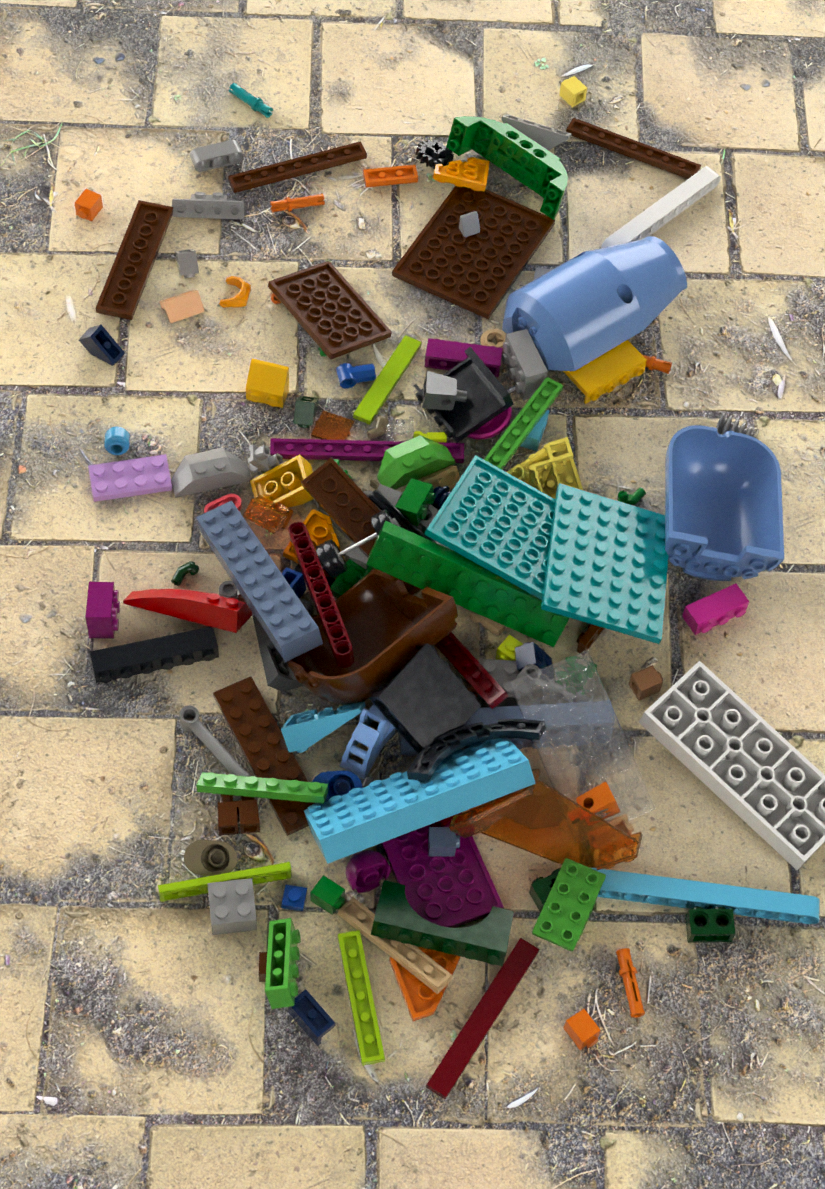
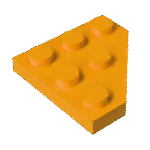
[433,157,490,192]
[283,509,344,579]

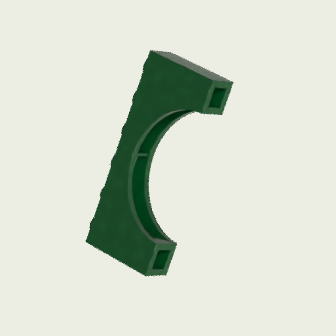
[371,880,514,966]

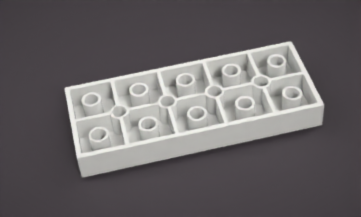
[639,661,825,870]

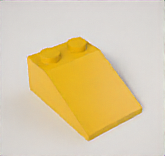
[250,454,314,514]

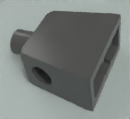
[422,371,467,410]

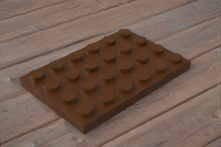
[268,261,392,360]

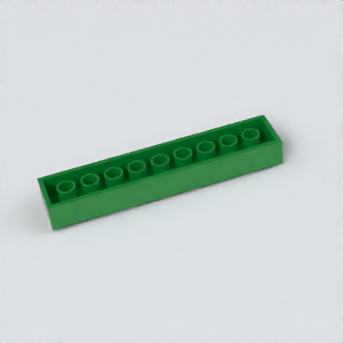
[366,520,570,647]

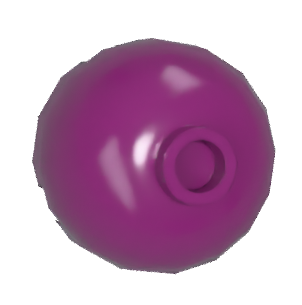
[346,850,391,893]

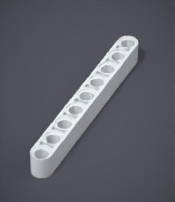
[601,166,721,248]

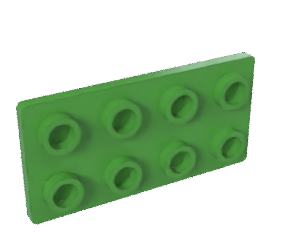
[532,858,606,951]

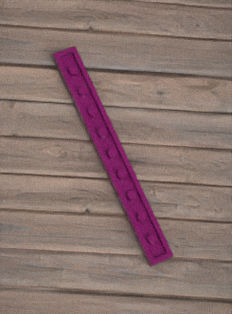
[270,438,464,463]

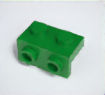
[330,559,372,598]

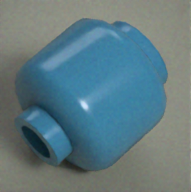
[104,426,130,455]

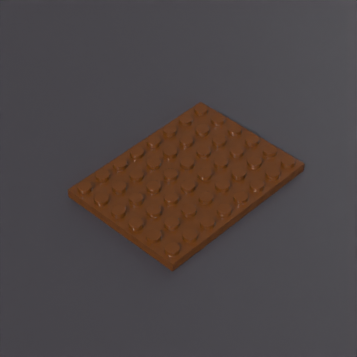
[392,186,555,319]

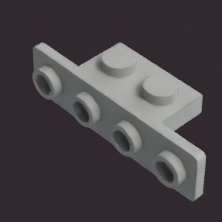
[172,192,244,219]

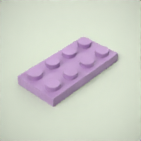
[88,454,172,502]

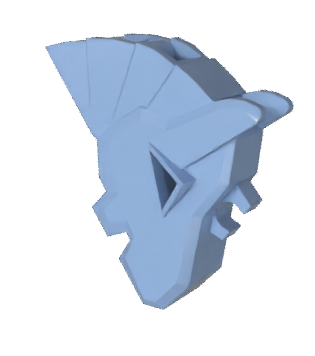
[340,704,396,779]

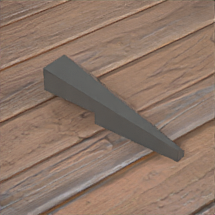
[252,613,304,692]

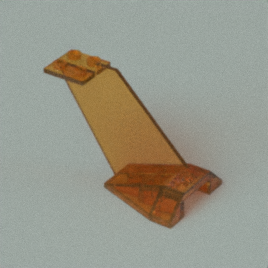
[449,768,643,870]

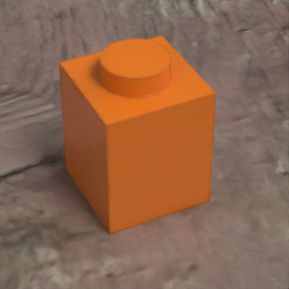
[75,189,103,221]
[564,1009,601,1050]

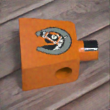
[568,781,620,825]

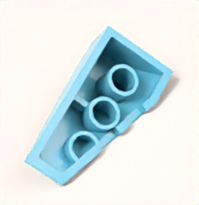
[281,702,366,753]

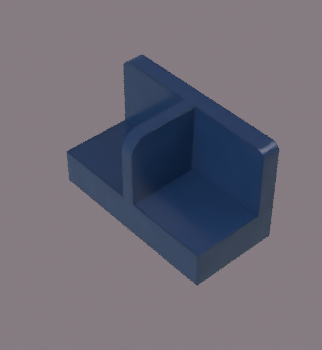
[288,990,336,1046]

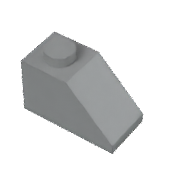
[175,249,199,278]

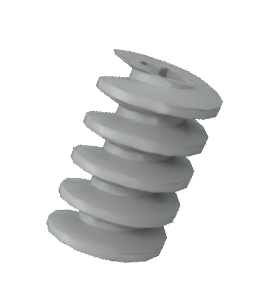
[716,412,759,438]

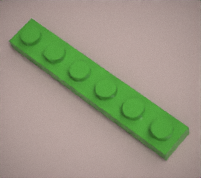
[196,772,329,804]

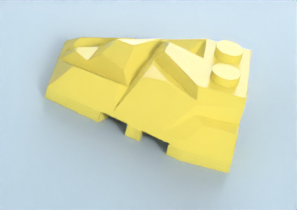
[507,437,583,499]

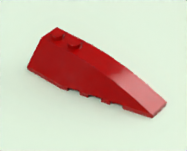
[123,589,253,633]

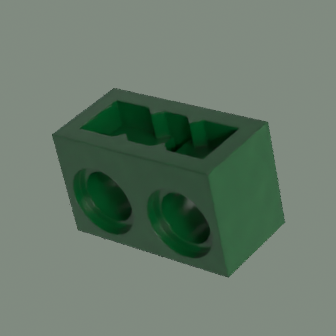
[685,907,736,943]

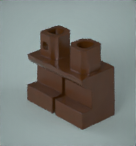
[218,794,260,836]

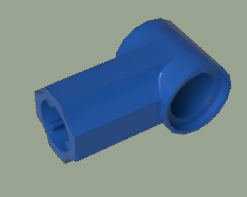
[336,363,376,389]

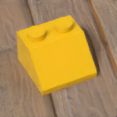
[246,358,289,408]

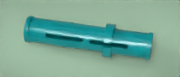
[229,83,273,118]

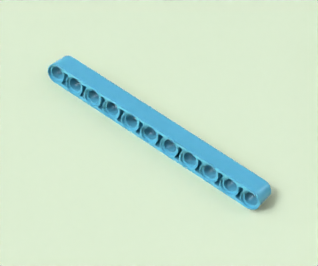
[589,867,820,924]

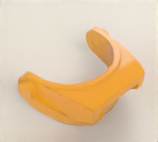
[219,276,251,308]

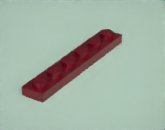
[435,632,508,709]

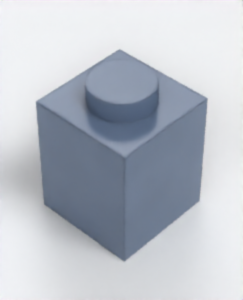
[428,827,460,856]

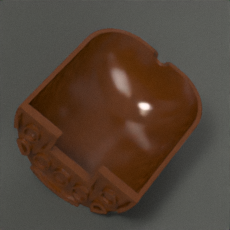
[287,569,458,705]

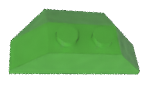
[377,435,455,490]

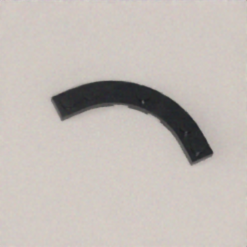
[407,719,546,781]

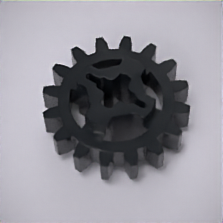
[415,139,454,169]

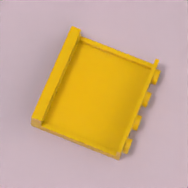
[563,340,647,404]

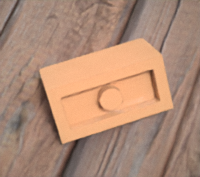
[159,290,204,323]
[419,465,460,490]

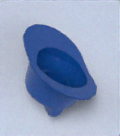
[312,770,362,804]

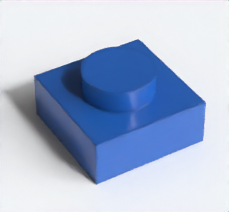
[281,884,307,912]

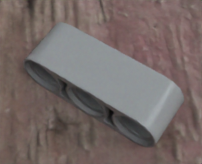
[190,140,244,172]

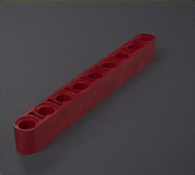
[288,522,355,668]

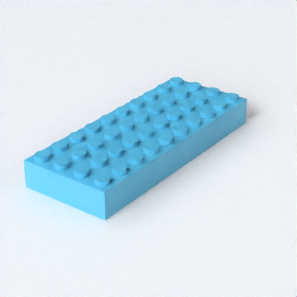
[303,738,536,864]

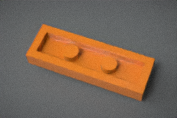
[363,165,418,187]

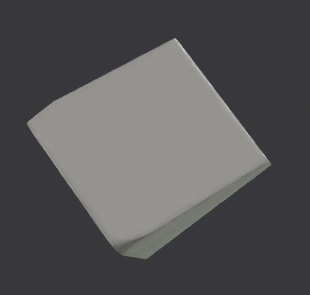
[459,211,480,237]

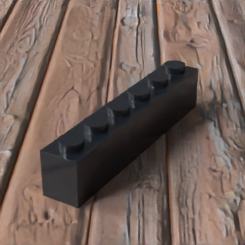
[90,627,219,683]

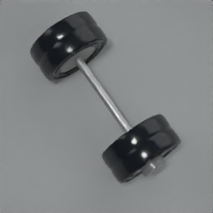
[316,509,400,578]

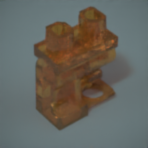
[243,495,294,534]

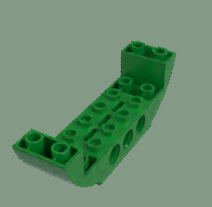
[446,116,568,220]

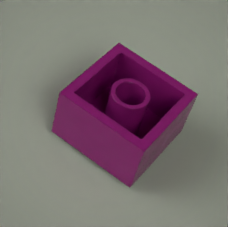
[85,581,120,639]

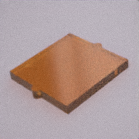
[311,411,354,440]

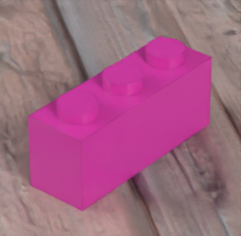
[682,583,749,635]

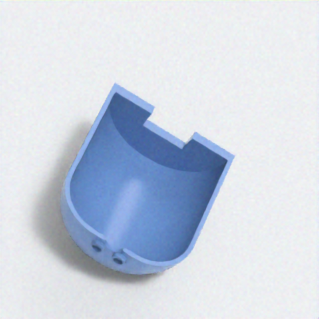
[665,425,784,581]

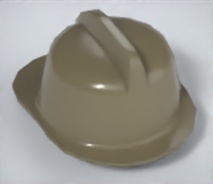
[184,840,237,876]

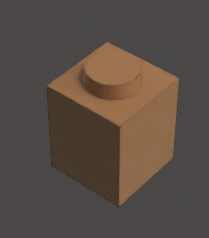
[628,665,663,701]

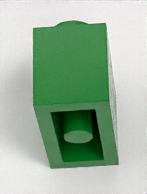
[395,478,435,526]

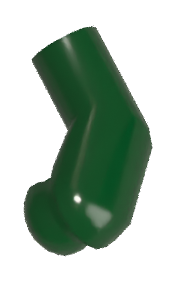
[171,561,199,586]

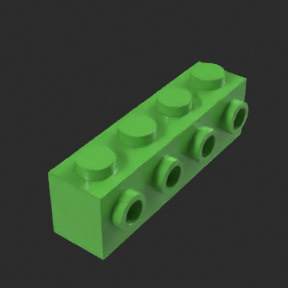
[265,918,301,1009]

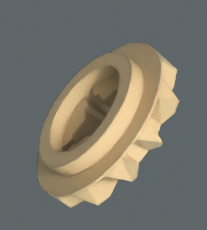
[480,329,507,353]

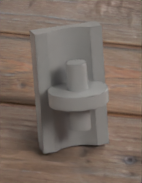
[248,444,283,473]

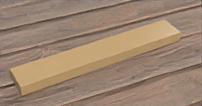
[338,897,453,994]

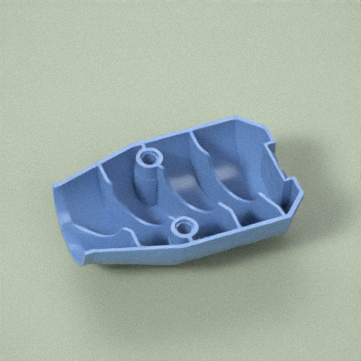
[502,236,687,371]

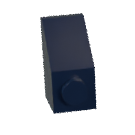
[79,325,125,366]

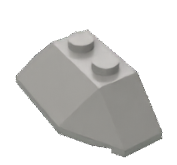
[501,114,572,150]
[171,448,252,498]

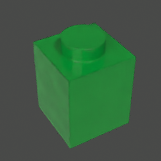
[310,875,346,915]

